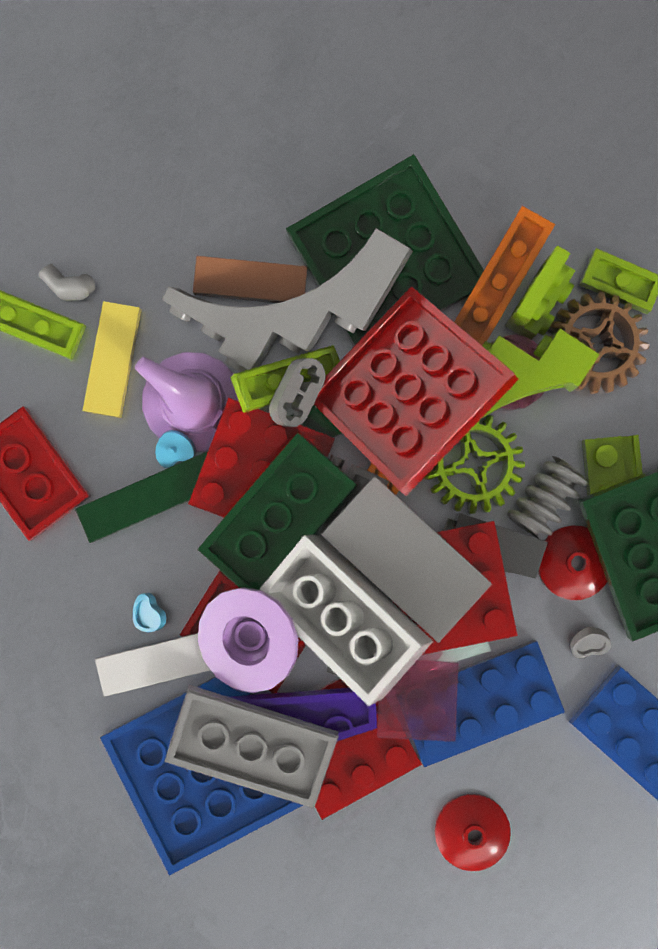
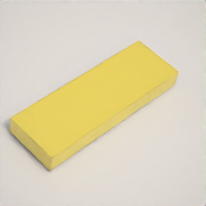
[82,301,142,418]

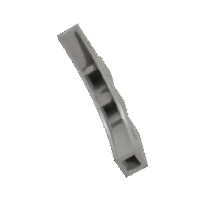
[161,229,413,372]

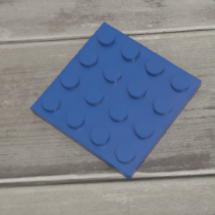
[100,676,303,876]

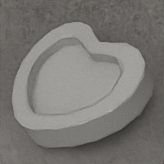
[570,627,611,659]

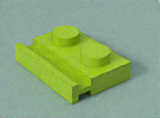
[581,435,643,496]

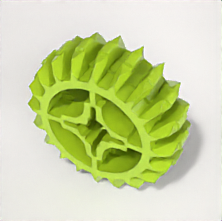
[424,415,525,514]

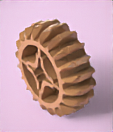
[549,292,650,394]

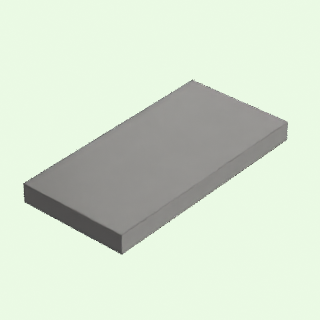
[321,476,492,643]
[164,685,338,808]

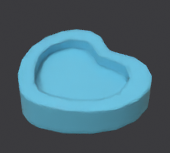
[155,430,196,468]
[133,593,167,633]

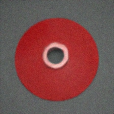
[538,525,607,600]
[435,794,511,871]

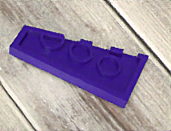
[230,688,377,741]

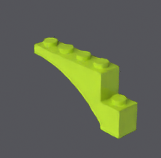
[481,329,600,419]

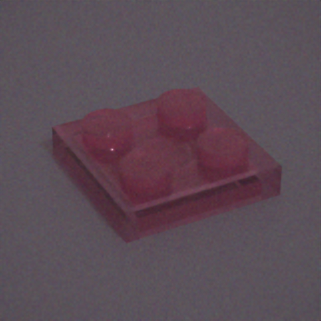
[377,660,458,742]

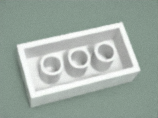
[259,535,433,706]

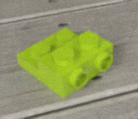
[505,245,576,342]

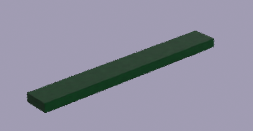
[75,405,343,543]

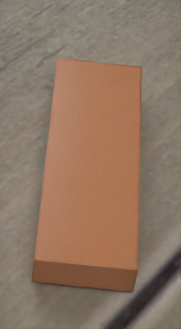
[193,256,308,303]

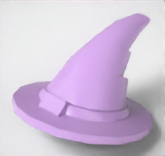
[135,352,239,452]
[198,587,298,693]

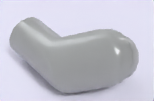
[38,264,95,301]

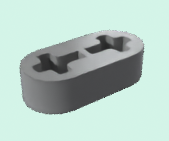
[269,358,325,427]

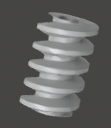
[507,456,589,539]

